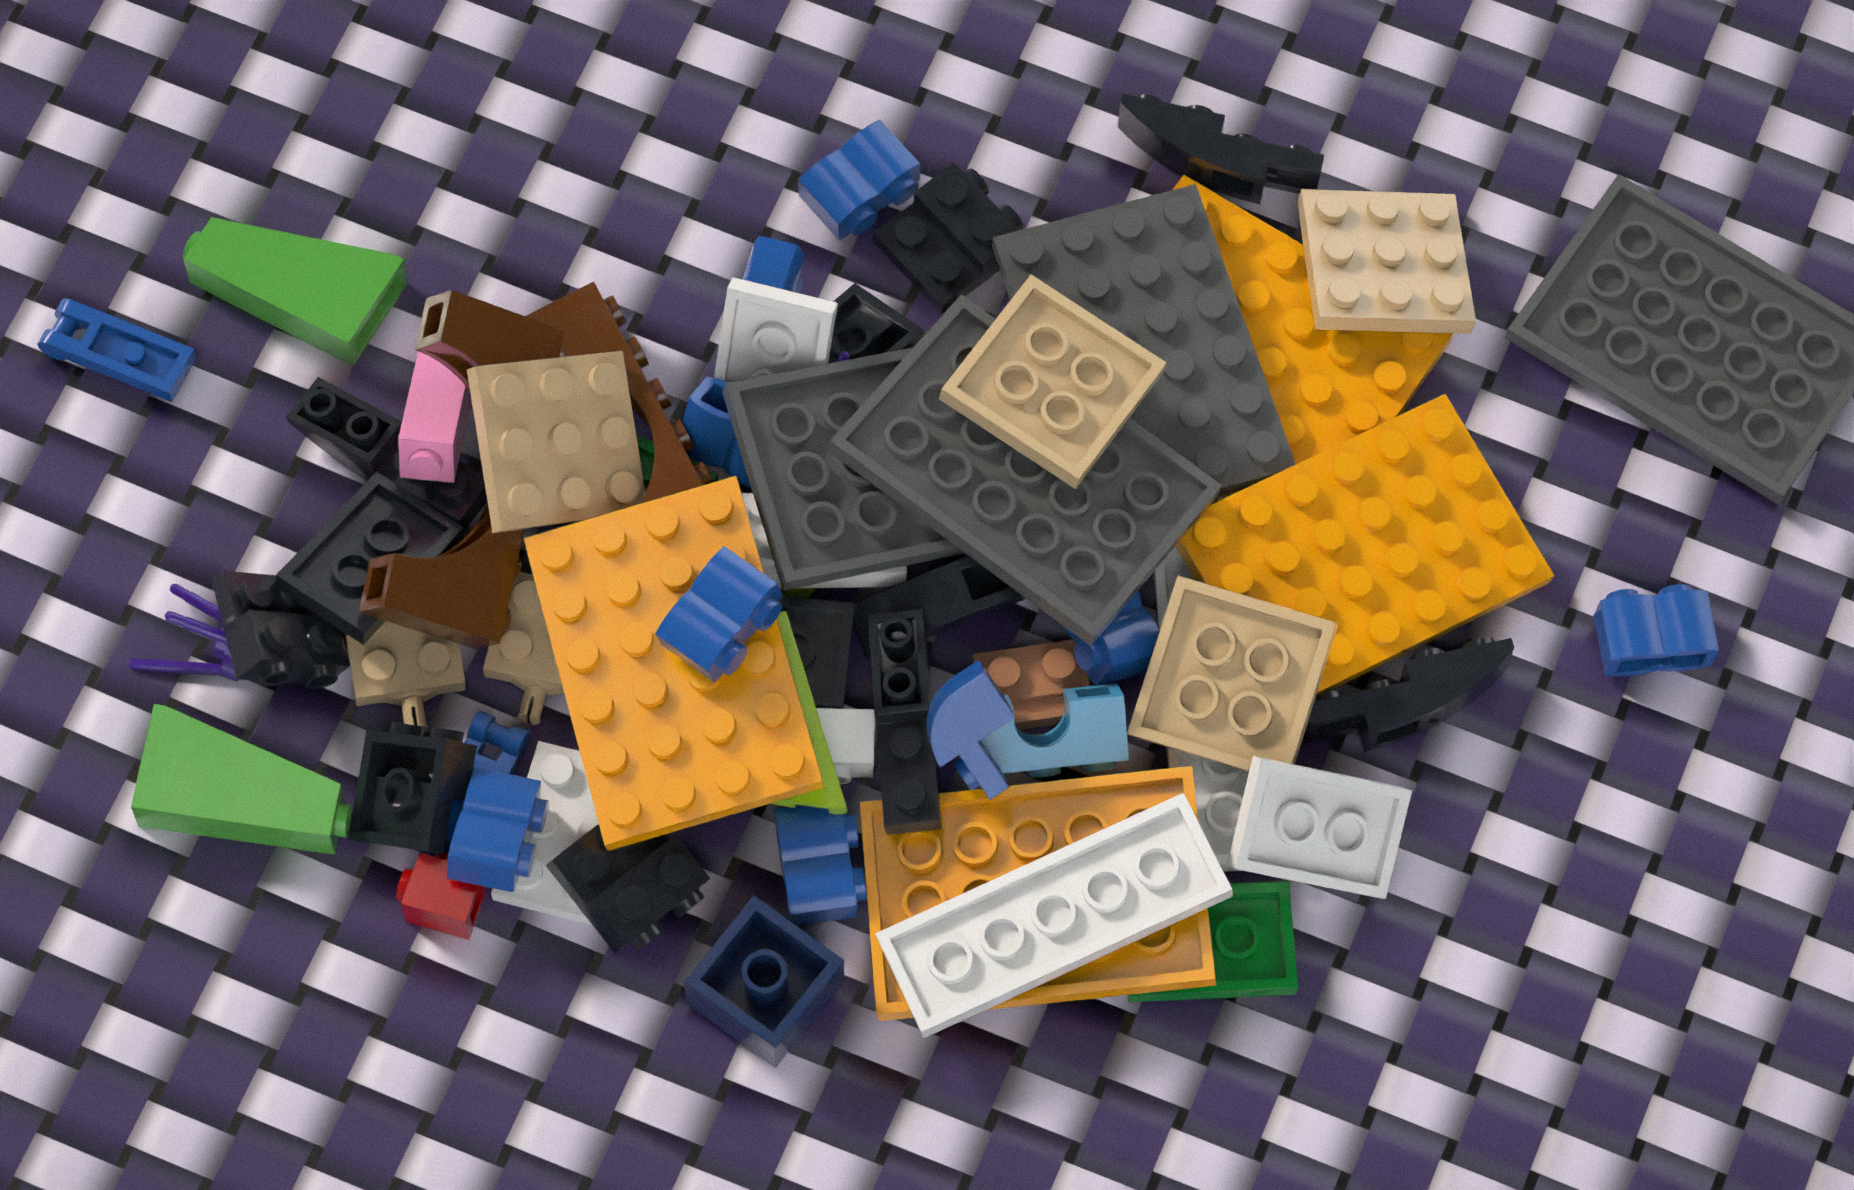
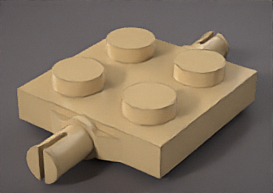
[483,572,564,725]
[345,621,466,733]

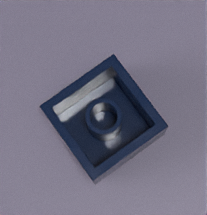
[684,896,844,1068]

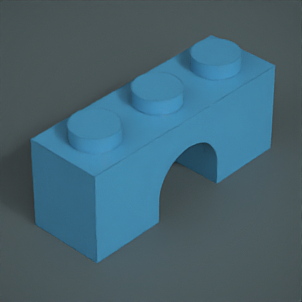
[958,683,1129,778]

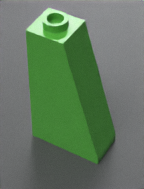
[183,217,408,366]
[131,704,353,855]

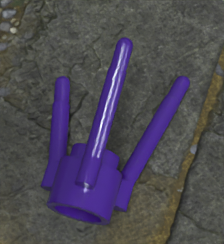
[128,584,239,682]

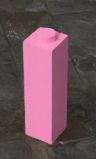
[398,352,472,483]

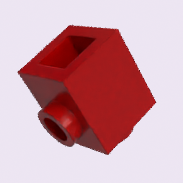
[396,852,487,940]

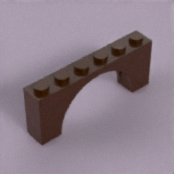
[526,281,713,504]
[359,290,565,649]

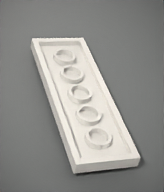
[875,793,1233,1038]

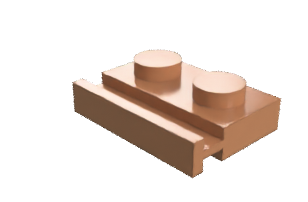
[972,639,1089,730]

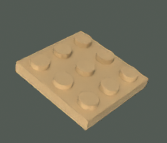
[1297,189,1476,334]
[939,275,1167,489]
[467,351,645,533]
[1127,575,1338,772]

